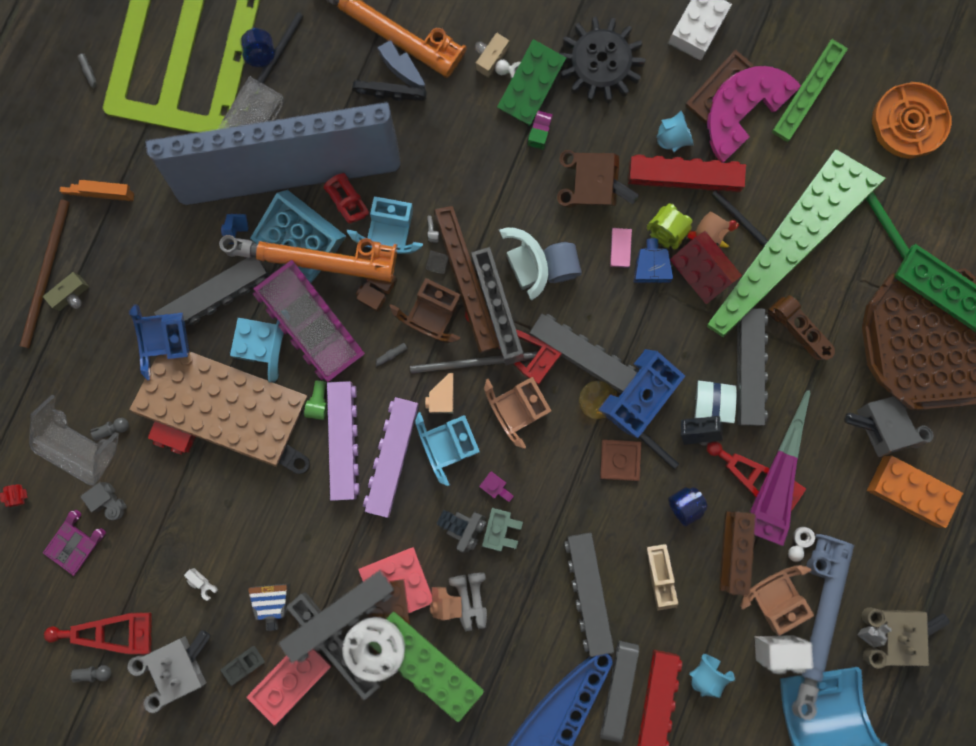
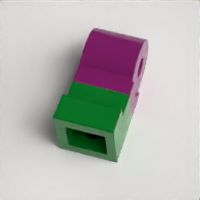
[527,111,553,150]

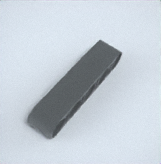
[600,641,639,743]

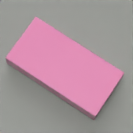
[610,228,632,268]

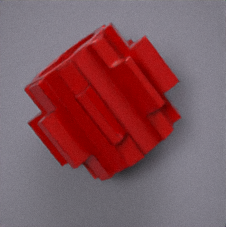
[0,484,27,507]

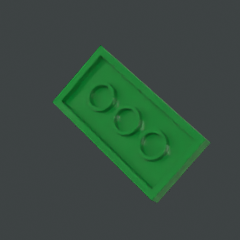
[497,39,566,126]

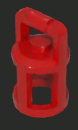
[323,173,369,223]

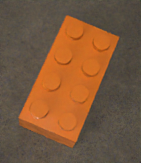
[867,456,963,528]

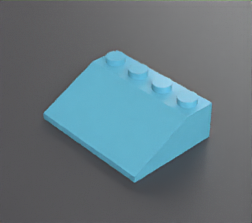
[250,190,346,283]

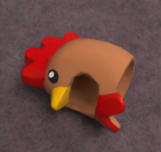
[687,211,739,248]

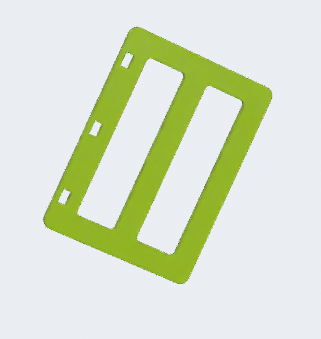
[103,0,260,133]

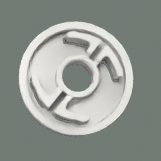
[343,618,405,681]

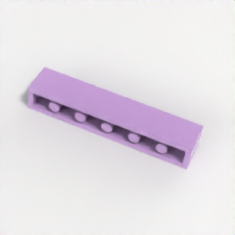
[327,382,360,500]
[363,397,419,518]

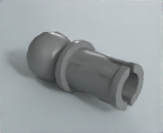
[91,417,129,441]
[71,665,111,683]

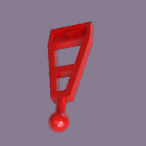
[465,312,562,385]
[707,441,806,511]
[44,612,152,654]

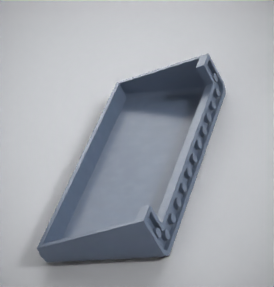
[146,103,400,205]

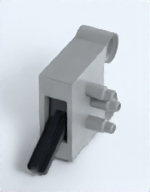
[128,630,211,713]

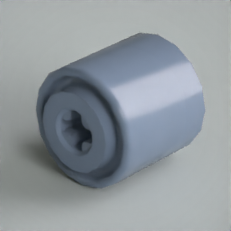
[543,242,582,283]

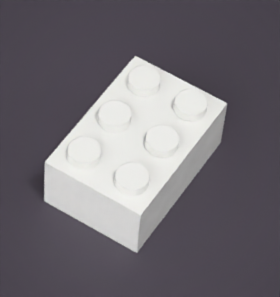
[669,0,732,60]
[755,635,813,673]

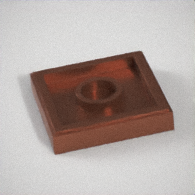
[600,440,641,481]

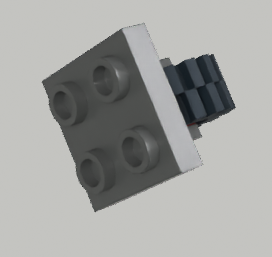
[437,510,487,552]

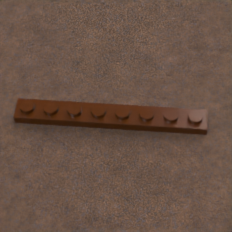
[434,206,500,353]

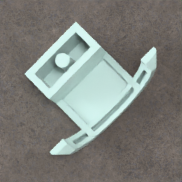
[499,228,548,300]

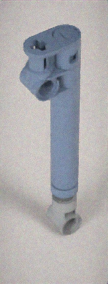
[792,534,854,720]

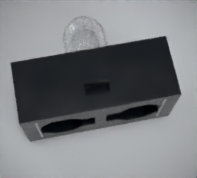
[681,416,723,446]

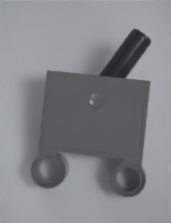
[844,396,933,457]

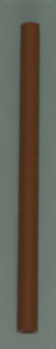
[19,200,70,348]

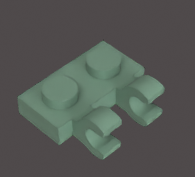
[482,508,523,551]

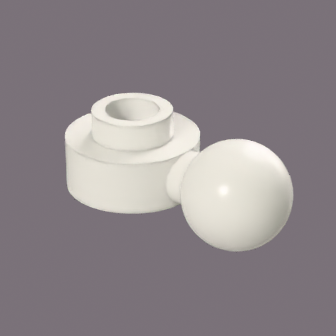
[495,60,521,78]
[788,527,815,562]

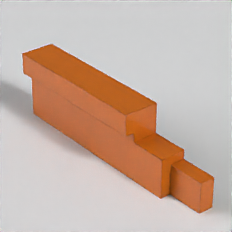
[60,180,134,201]

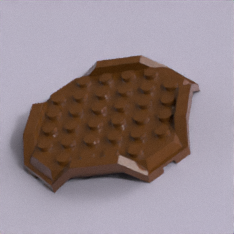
[862,268,976,410]

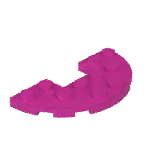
[707,66,801,163]

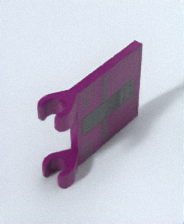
[43,510,106,576]

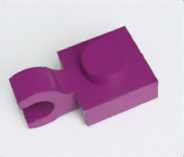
[479,471,514,502]

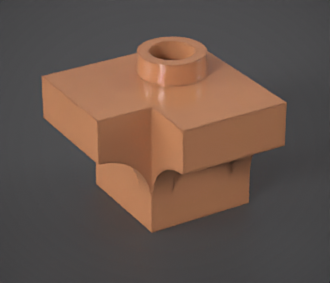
[430,587,462,620]

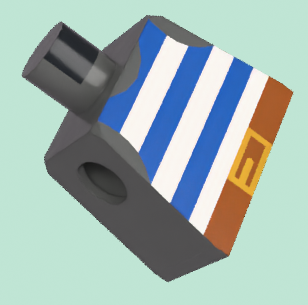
[249,583,290,631]

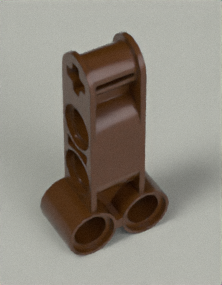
[767,295,835,360]

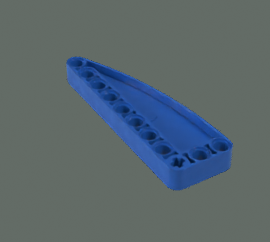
[507,654,612,746]

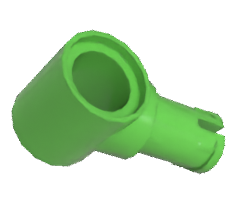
[304,380,327,420]

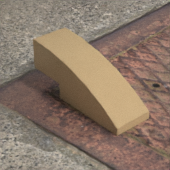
[647,544,678,611]

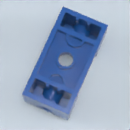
[599,349,685,438]

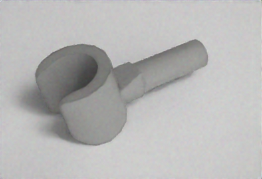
[427,216,439,242]

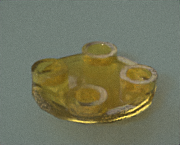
[579,380,616,419]

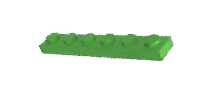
[772,39,848,142]

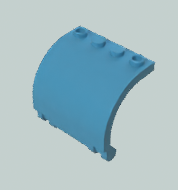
[780,667,887,746]

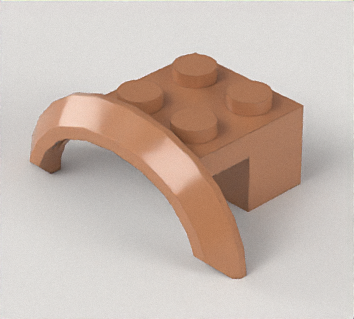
[484,377,551,448]
[740,566,814,636]

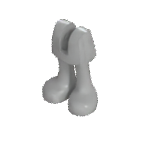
[449,572,487,631]

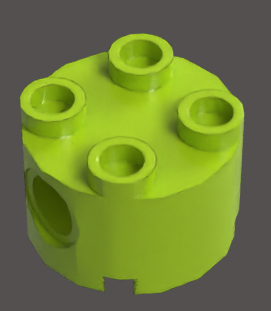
[647,204,693,249]

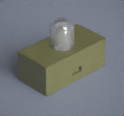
[43,272,89,311]

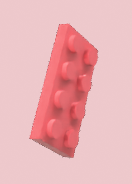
[246,648,332,726]

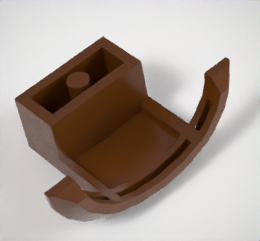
[390,278,461,343]

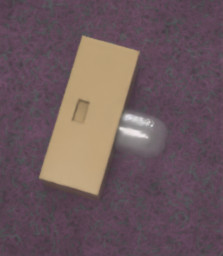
[474,33,509,78]

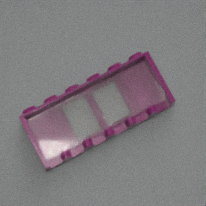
[253,260,365,382]

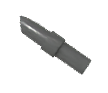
[78,54,97,88]
[375,343,408,367]

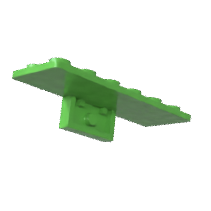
[369,612,484,722]

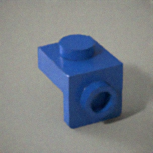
[221,214,249,244]

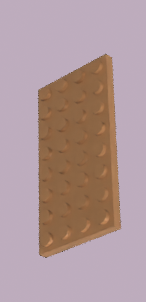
[129,351,308,467]

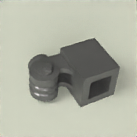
[80,482,127,520]

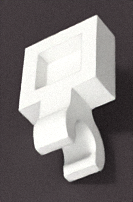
[184,568,218,601]

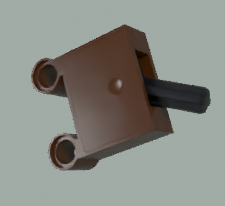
[557,150,639,208]

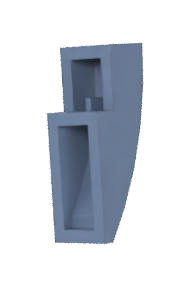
[377,40,426,90]

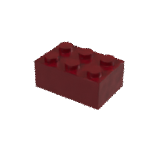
[670,231,742,304]

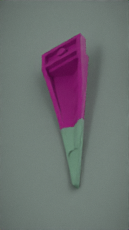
[750,391,810,546]

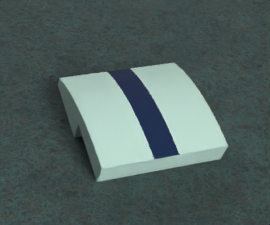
[694,381,736,424]

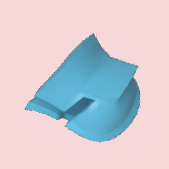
[656,111,693,153]
[690,654,735,697]

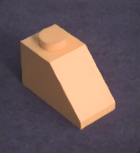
[425,373,454,413]

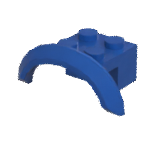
[129,304,189,380]

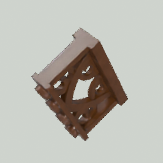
[719,511,756,596]

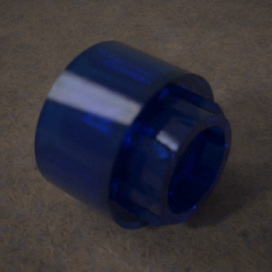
[240,28,275,67]
[668,487,707,527]

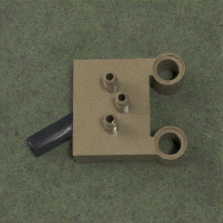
[862,607,949,668]

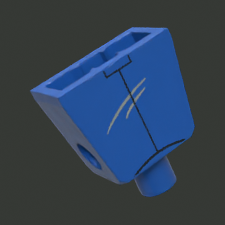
[634,238,673,283]

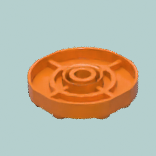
[872,82,952,159]

